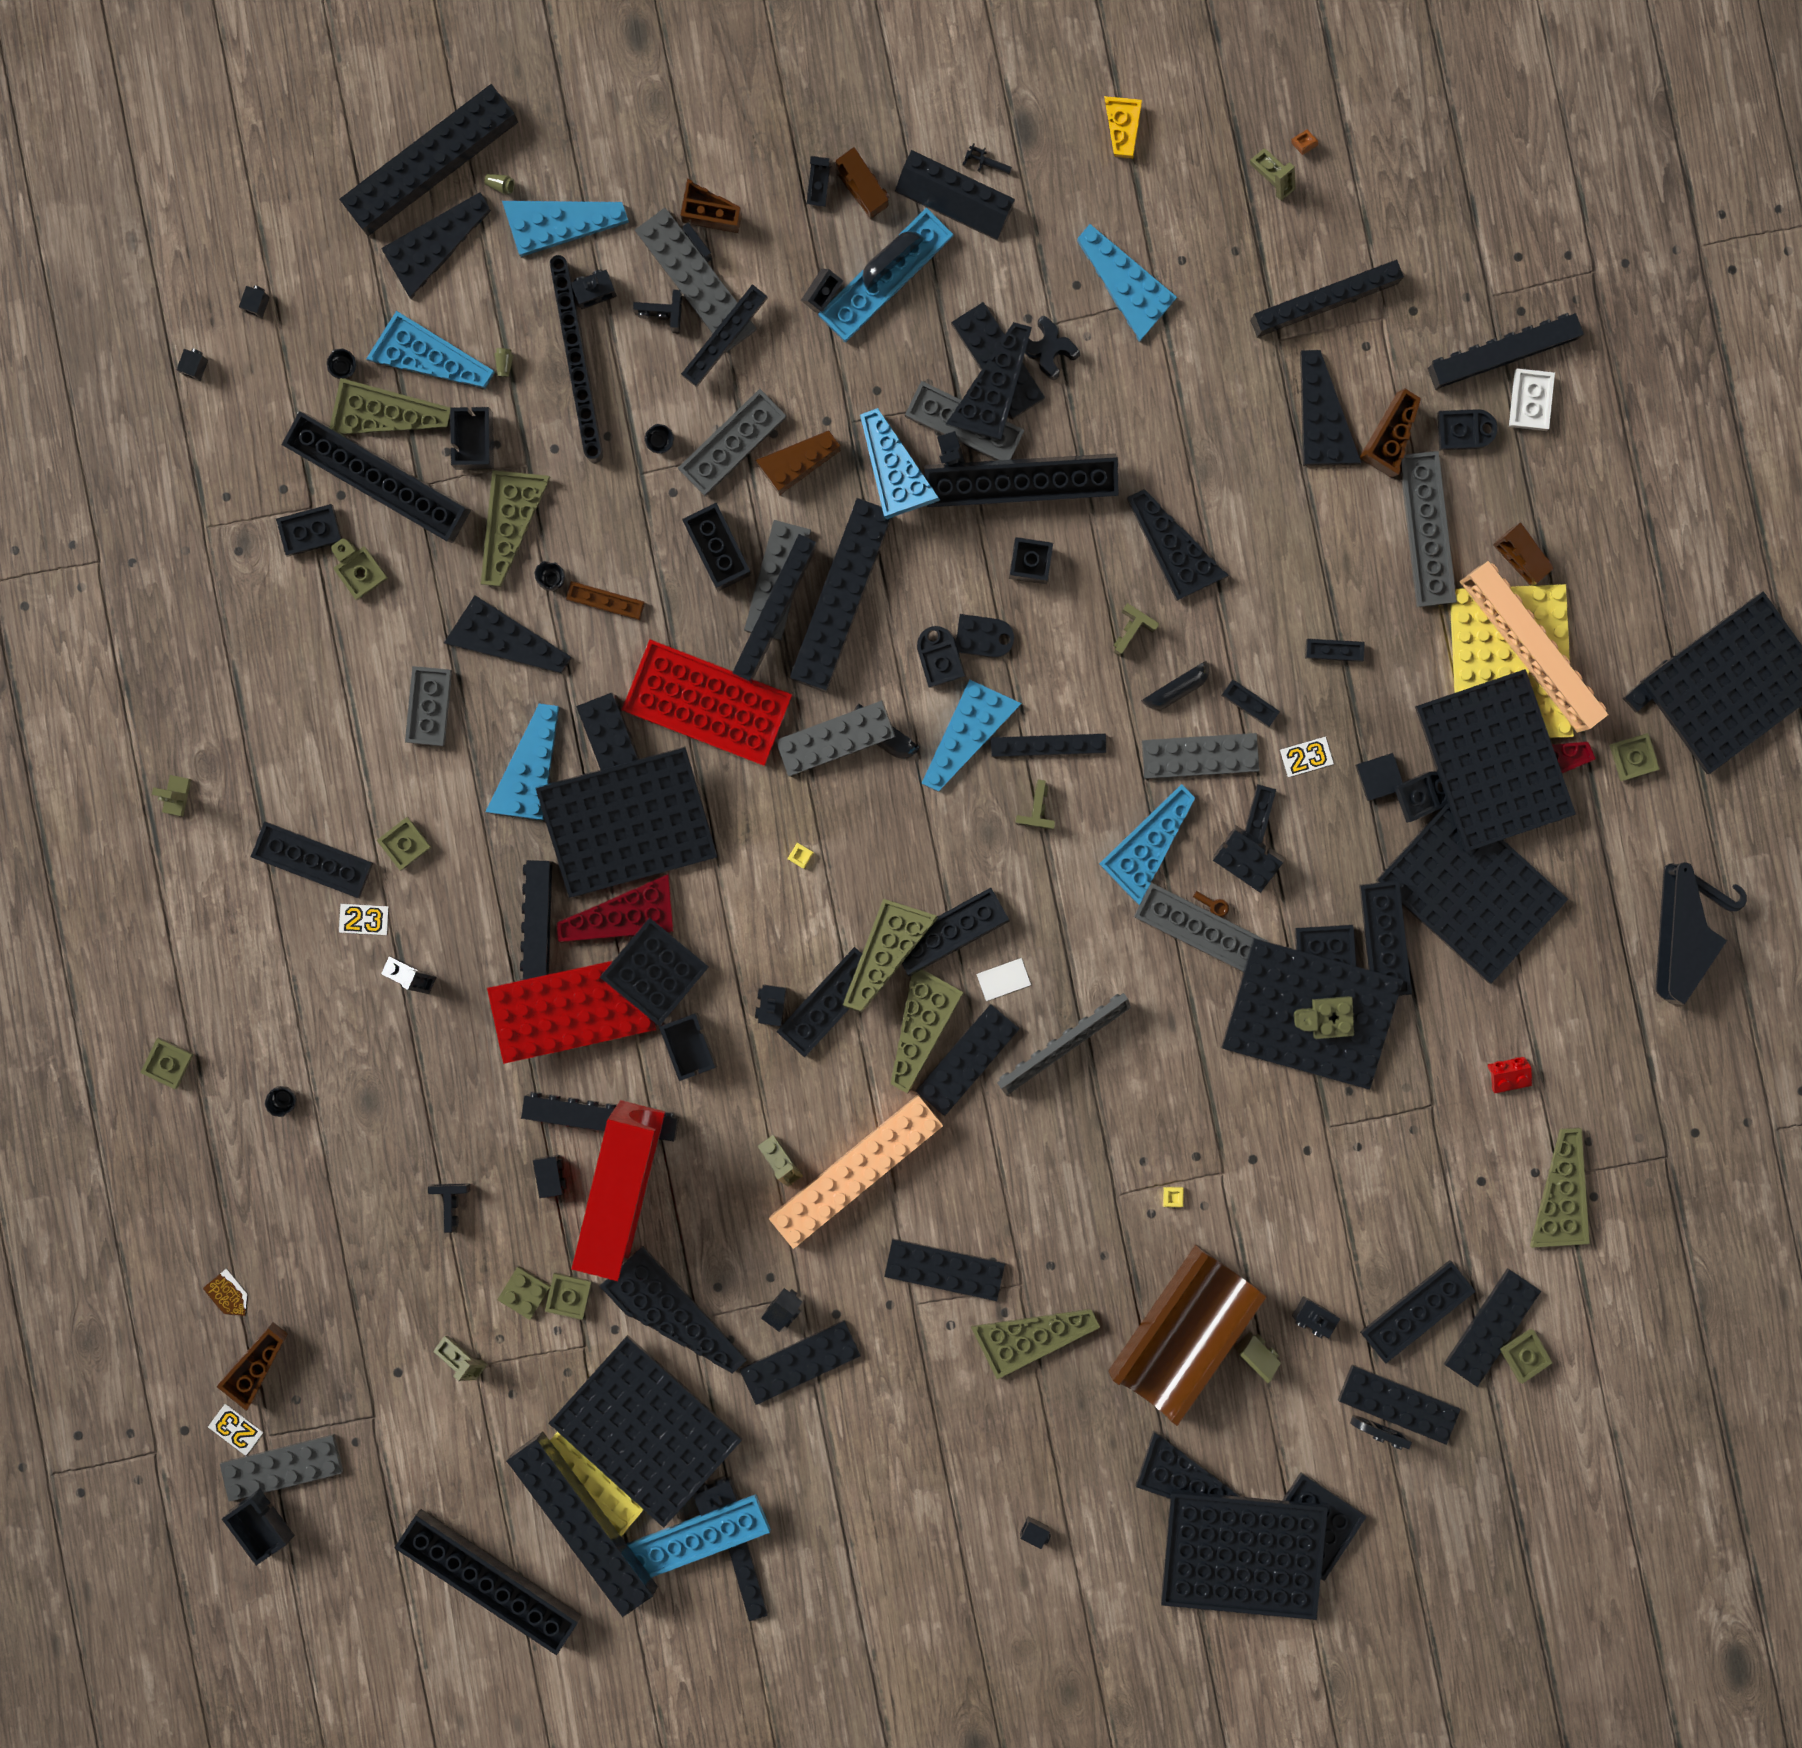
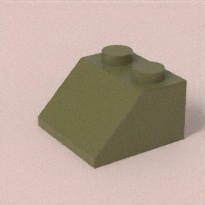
[1234,1331,1281,1383]

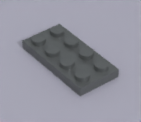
[405,666,452,746]

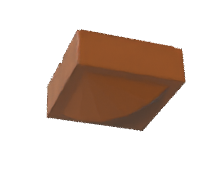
[1291,129,1318,155]

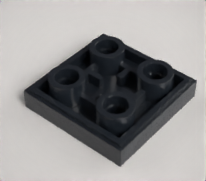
[1355,753,1403,801]

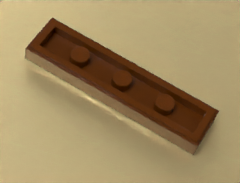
[566,581,645,621]

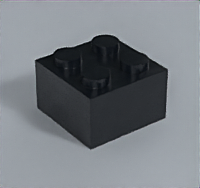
[1009,537,1053,584]

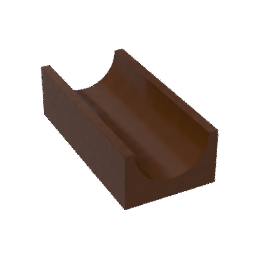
[1108,1245,1266,1426]

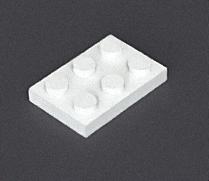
[1509,369,1555,431]

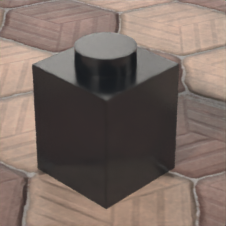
[239,285,270,319]
[176,348,208,381]
[1019,1516,1051,1549]

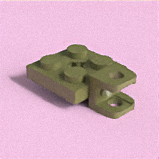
[331,539,388,600]
[1294,996,1354,1039]

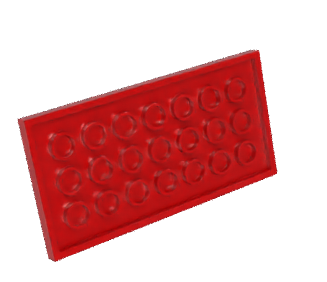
[622,639,793,766]
[487,960,656,1064]

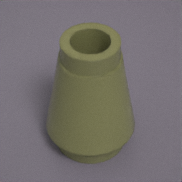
[484,174,515,195]
[494,348,514,377]

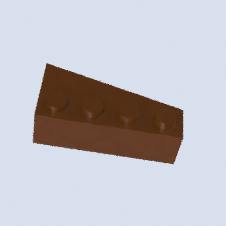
[1360,388,1421,478]
[756,430,841,496]
[217,1322,288,1411]

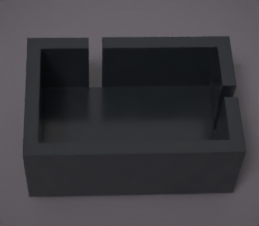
[450,407,494,470]
[1213,825,1284,893]
[659,1013,717,1081]
[222,1489,295,1566]

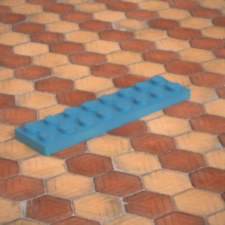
[818,207,953,343]
[627,1494,771,1577]

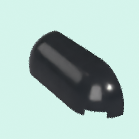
[863,231,924,290]
[1141,660,1209,710]
[854,703,920,759]

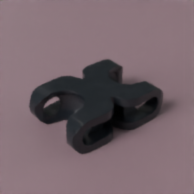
[1025,316,1080,380]

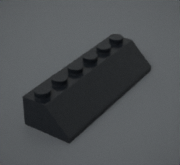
[895,150,1015,241]

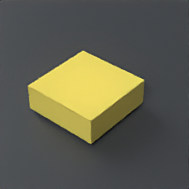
[788,843,814,869]
[1163,1187,1184,1207]

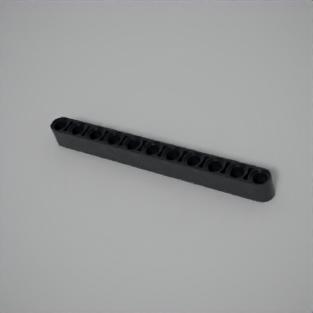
[550,255,603,463]

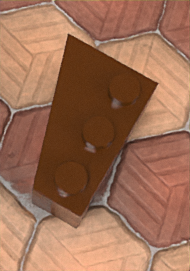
[836,147,890,219]
[680,178,742,234]
[1493,522,1554,586]

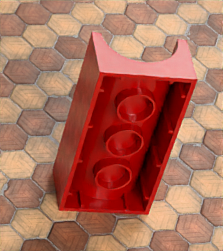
[571,1100,665,1281]

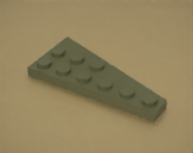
[330,378,450,434]
[891,969,964,1094]

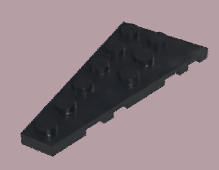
[1127,489,1229,601]

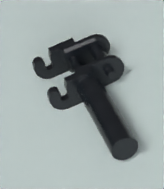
[962,143,1012,174]

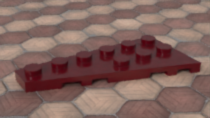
[557,874,674,942]

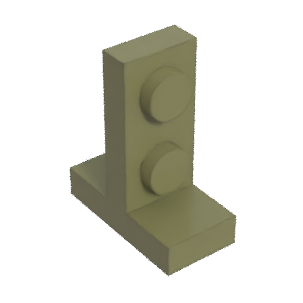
[1250,148,1296,201]
[1113,603,1159,656]
[151,775,191,816]
[1015,779,1055,829]
[758,1135,804,1187]
[433,1336,487,1381]

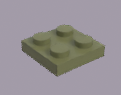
[1609,733,1660,781]
[377,817,432,871]
[140,1038,194,1089]
[497,1266,551,1320]
[545,1272,592,1320]
[1500,1329,1552,1384]

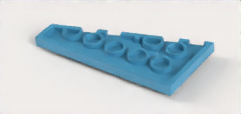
[502,201,629,257]
[1077,224,1177,342]
[366,311,495,389]
[860,408,940,519]
[921,679,1022,792]
[485,703,559,820]
[1099,784,1195,905]

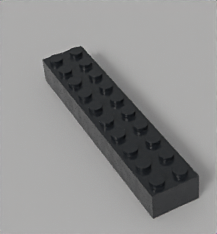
[339,84,518,236]
[281,411,471,543]
[924,453,1119,507]
[790,498,892,693]
[506,1431,658,1618]
[394,1509,582,1656]

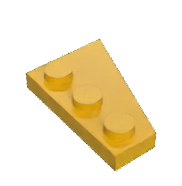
[1104,96,1142,159]

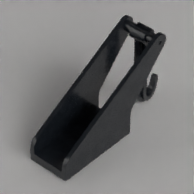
[1656,862,1747,1005]

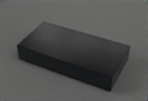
[683,223,713,262]

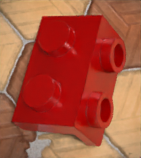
[1488,1057,1532,1094]

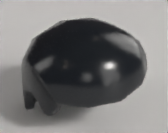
[326,348,356,379]
[644,424,674,454]
[534,561,565,591]
[265,1086,297,1117]

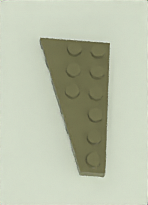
[481,470,551,587]
[843,899,938,1013]
[1530,1128,1590,1248]
[971,1309,1100,1379]

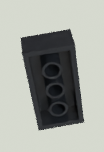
[682,503,752,592]
[576,692,640,770]

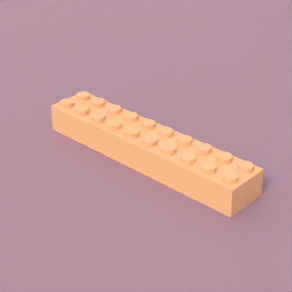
[1459,561,1608,733]
[769,1094,943,1249]

